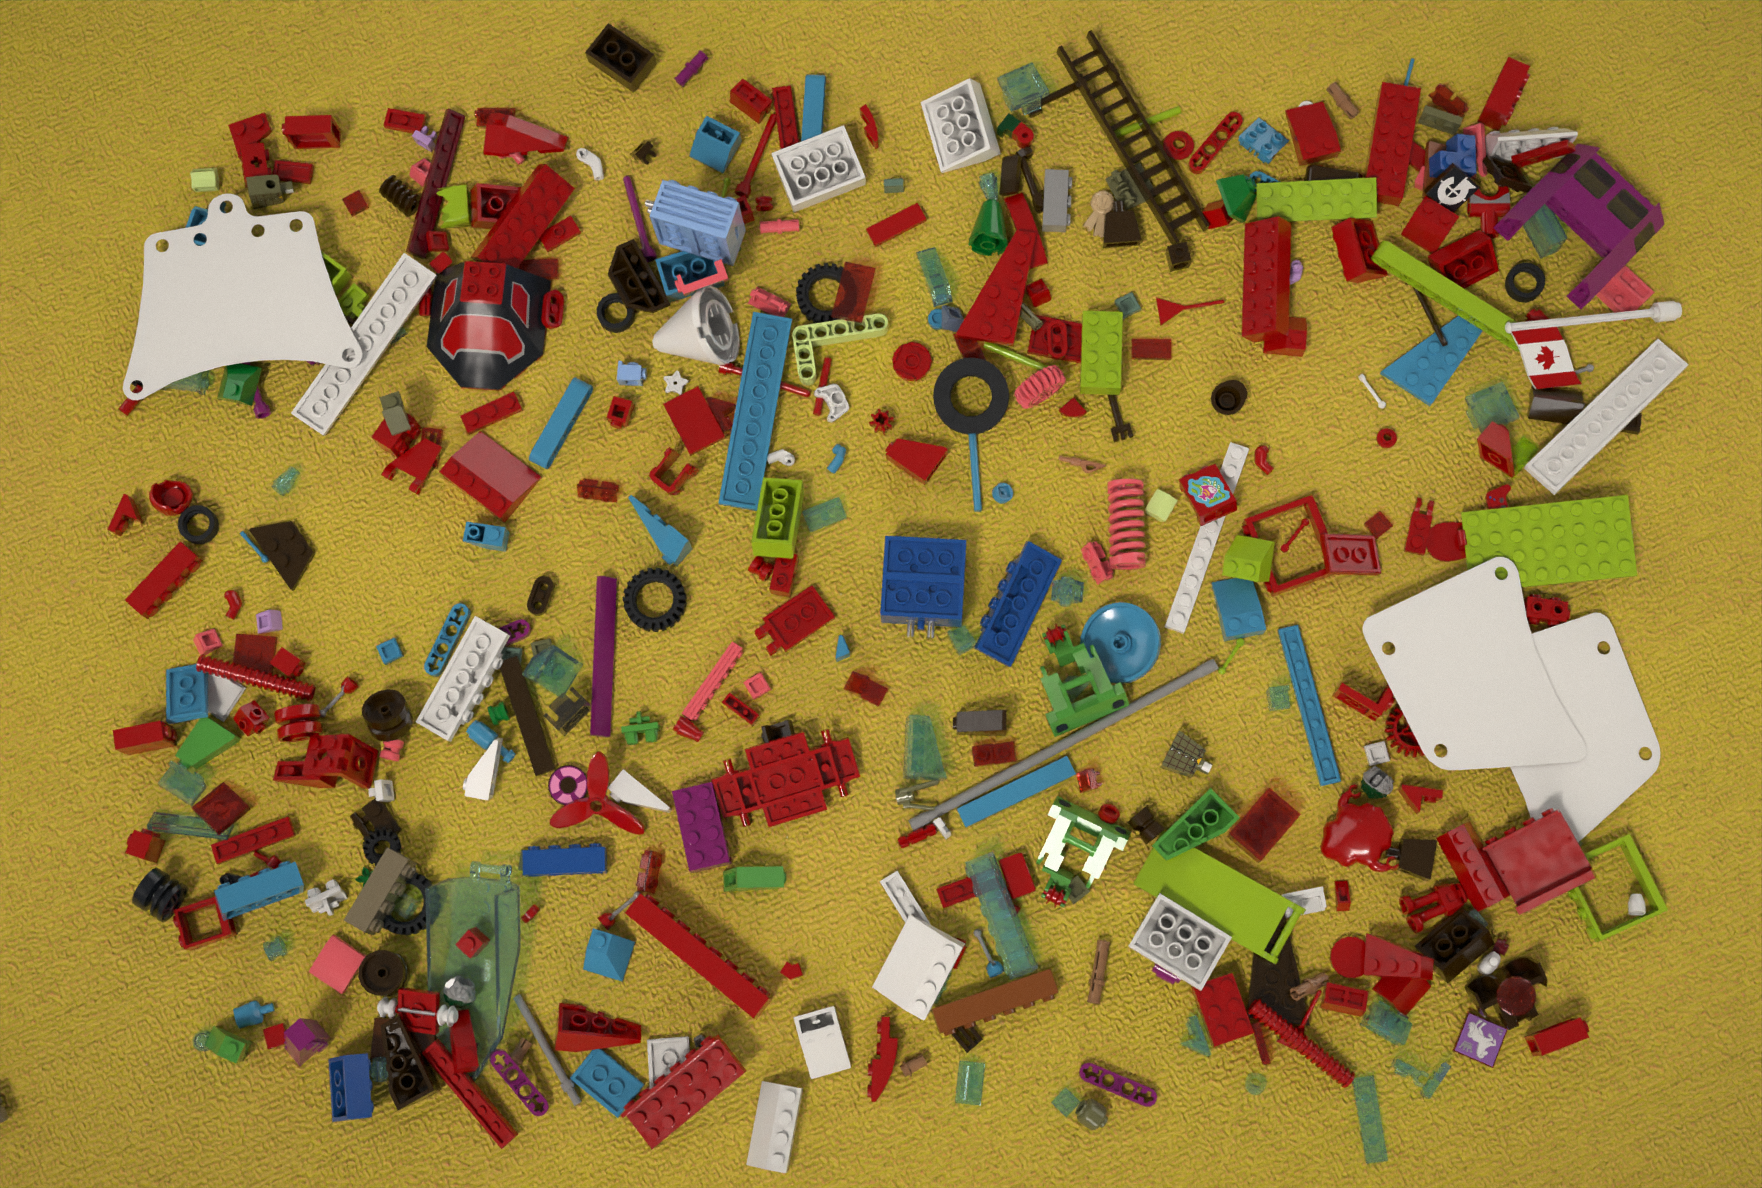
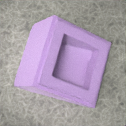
[256,610,283,634]

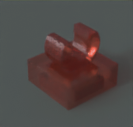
[1076,768,1102,793]

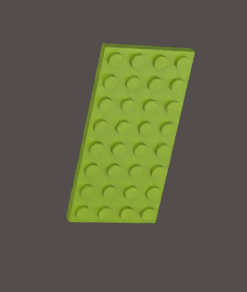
[1461,495,1637,588]

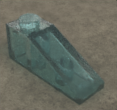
[916,247,953,307]

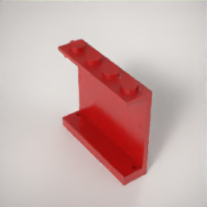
[1482,808,1596,915]

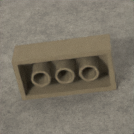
[344,847,417,935]

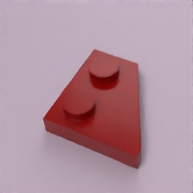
[228,112,272,160]

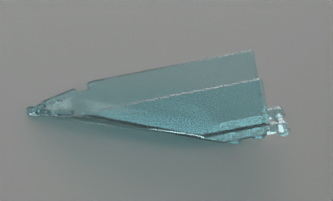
[425,861,521,1082]

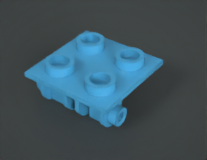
[1238,118,1289,164]

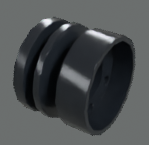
[132,867,188,922]

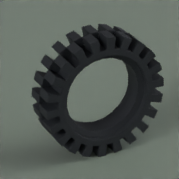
[796,263,857,324]
[623,568,687,632]
[383,872,439,935]

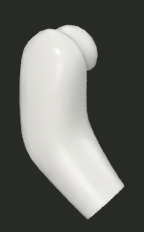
[576,148,604,180]

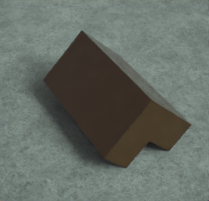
[1527,386,1584,424]

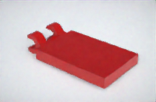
[754,585,835,656]

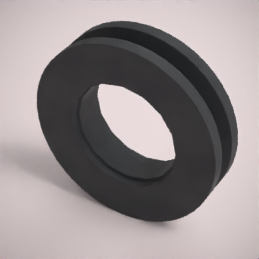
[933,358,1009,434]

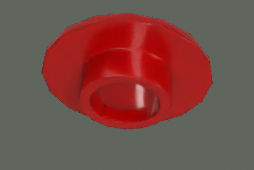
[1163,131,1194,160]

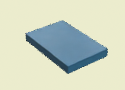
[166,664,208,724]
[570,1049,645,1118]

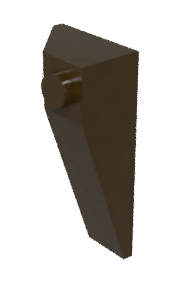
[380,1015,442,1110]

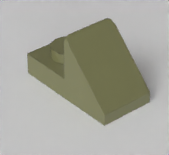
[379,391,411,436]

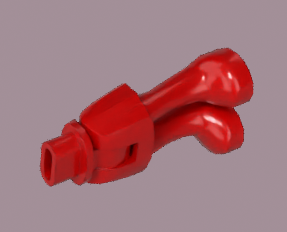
[1399,883,1469,934]

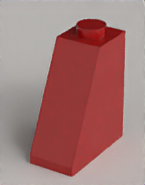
[885,438,948,485]

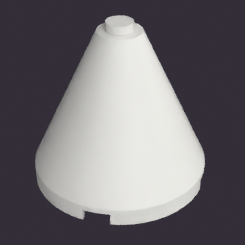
[652,286,740,365]

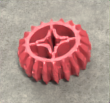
[1014,365,1066,409]

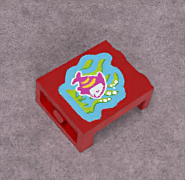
[1179,464,1237,526]

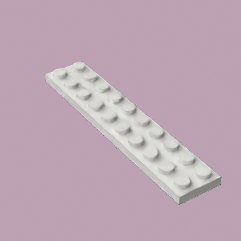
[291,253,437,436]
[1524,339,1689,495]

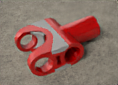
[1467,181,1510,239]

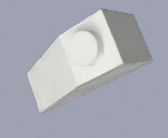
[463,738,503,800]
[608,769,672,813]

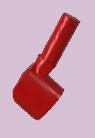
[253,851,282,869]

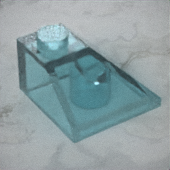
[522,644,583,699]

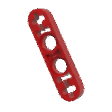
[1188,112,1243,174]

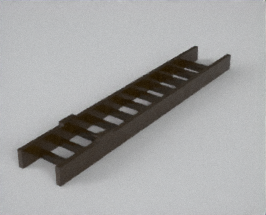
[1056,30,1209,245]

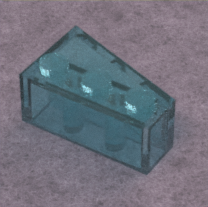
[903,715,947,781]

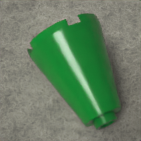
[968,199,1008,256]

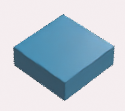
[376,638,404,665]

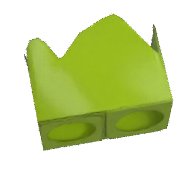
[437,185,471,228]

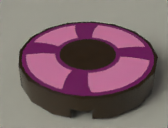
[548,765,588,805]

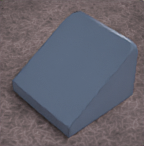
[942,305,964,332]

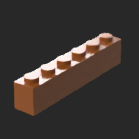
[931,969,1059,1036]

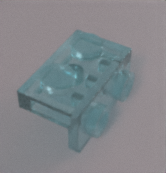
[158,761,207,806]

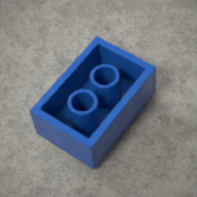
[328,1053,374,1122]

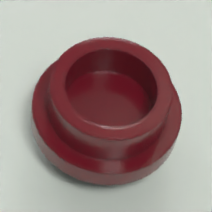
[1492,938,1510,956]

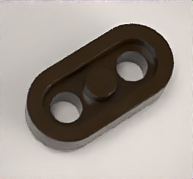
[527,576,555,616]

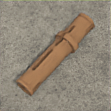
[1087,940,1110,1005]

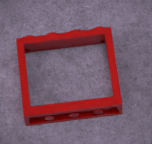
[1241,495,1335,597]

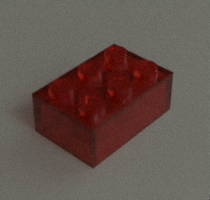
[1227,788,1301,863]

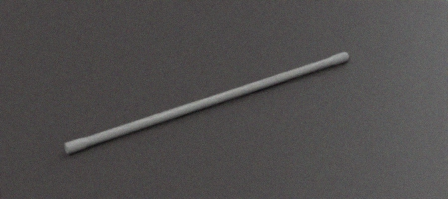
[908,659,1218,831]

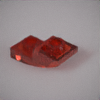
[952,334,986,361]
[972,741,1017,767]

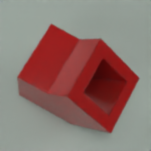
[780,962,803,980]

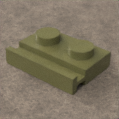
[1418,105,1463,136]

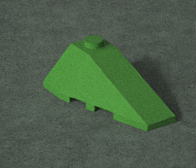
[1152,788,1240,861]

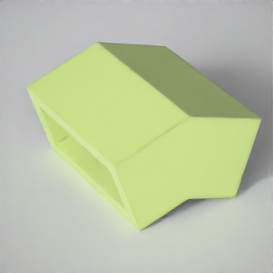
[190,168,219,192]
[1145,489,1178,522]

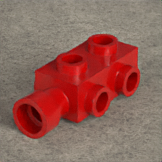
[1524,594,1570,627]

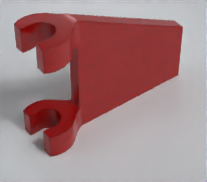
[381,438,443,495]

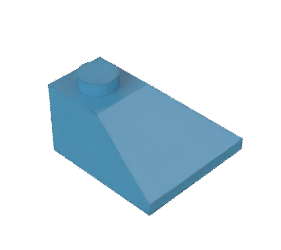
[583,928,635,982]

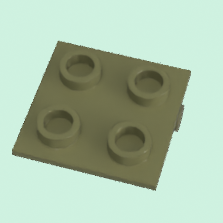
[1105,163,1153,211]

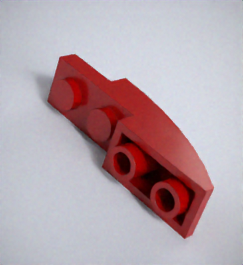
[867,1017,898,1102]

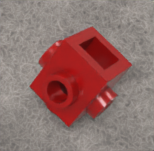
[233,700,270,736]

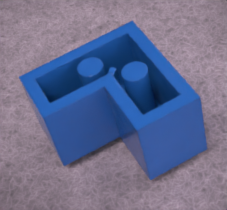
[1429,134,1476,178]

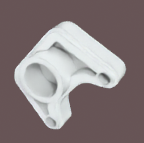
[814,384,849,423]

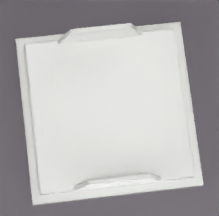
[208,674,246,722]

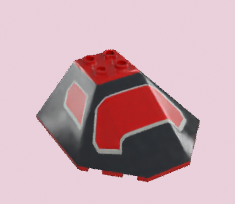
[427,261,551,391]

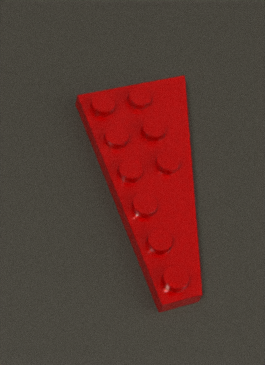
[955,230,1036,347]

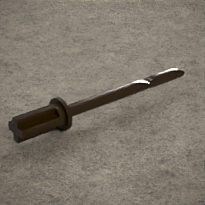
[1405,282,1448,346]

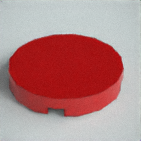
[892,342,932,382]
[1330,936,1366,979]

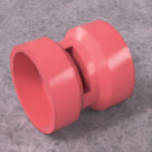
[379,740,404,762]

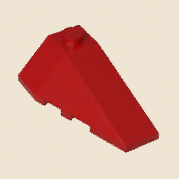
[483,113,568,157]
[555,1003,641,1052]

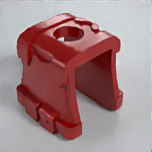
[649,447,699,496]

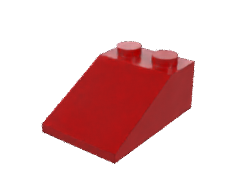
[1285,101,1341,166]
[470,183,521,229]

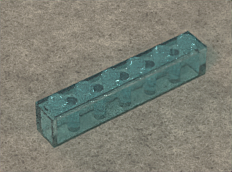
[965,852,1038,980]

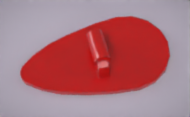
[1426,522,1467,562]

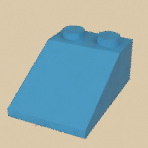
[1211,578,1266,641]

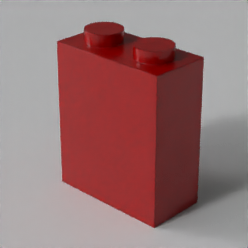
[113,720,178,755]

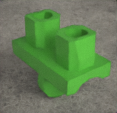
[621,711,660,745]

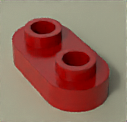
[542,290,564,329]
[1047,320,1068,360]

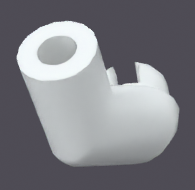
[767,449,795,466]

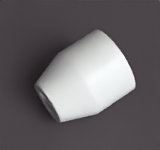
[1628,894,1646,915]

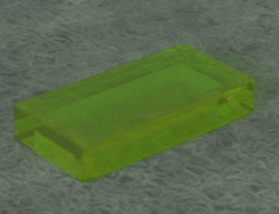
[1504,436,1539,480]

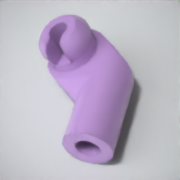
[1290,260,1303,285]

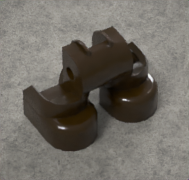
[1464,956,1547,1030]

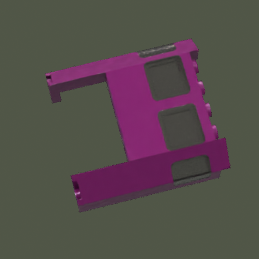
[1494,144,1664,310]

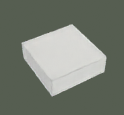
[1364,741,1390,766]

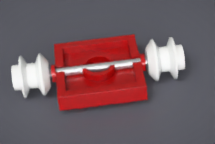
[377,987,458,1035]

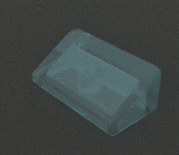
[802,497,847,532]
[955,1061,985,1106]

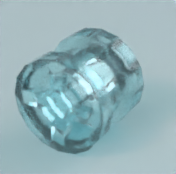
[263,936,287,961]

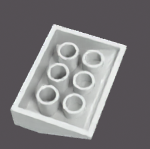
[921,78,1001,173]
[771,125,866,212]
[1485,127,1578,162]
[1128,893,1232,991]
[872,914,965,1021]

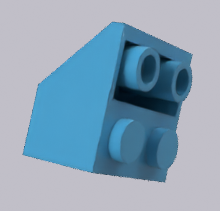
[689,116,742,173]

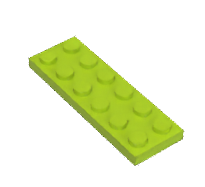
[1256,177,1377,222]

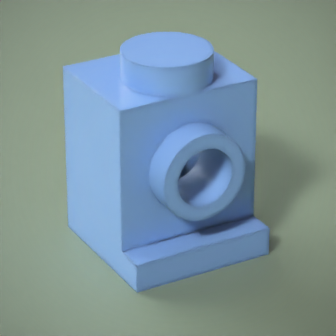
[617,361,647,386]

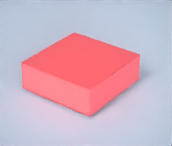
[743,672,771,700]

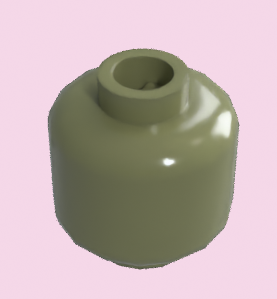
[1075,1098,1108,1130]

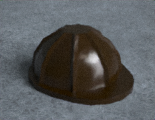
[1211,380,1247,415]

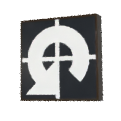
[1424,163,1480,213]

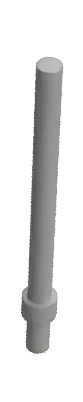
[513,994,582,1106]

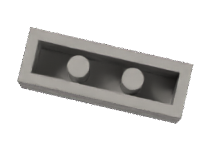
[1042,169,1072,232]

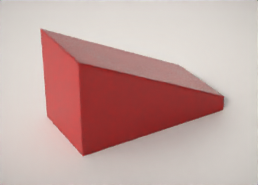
[1334,881,1351,911]

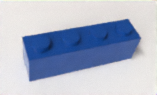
[522,843,607,877]

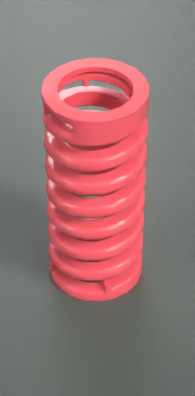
[1107,479,1146,570]

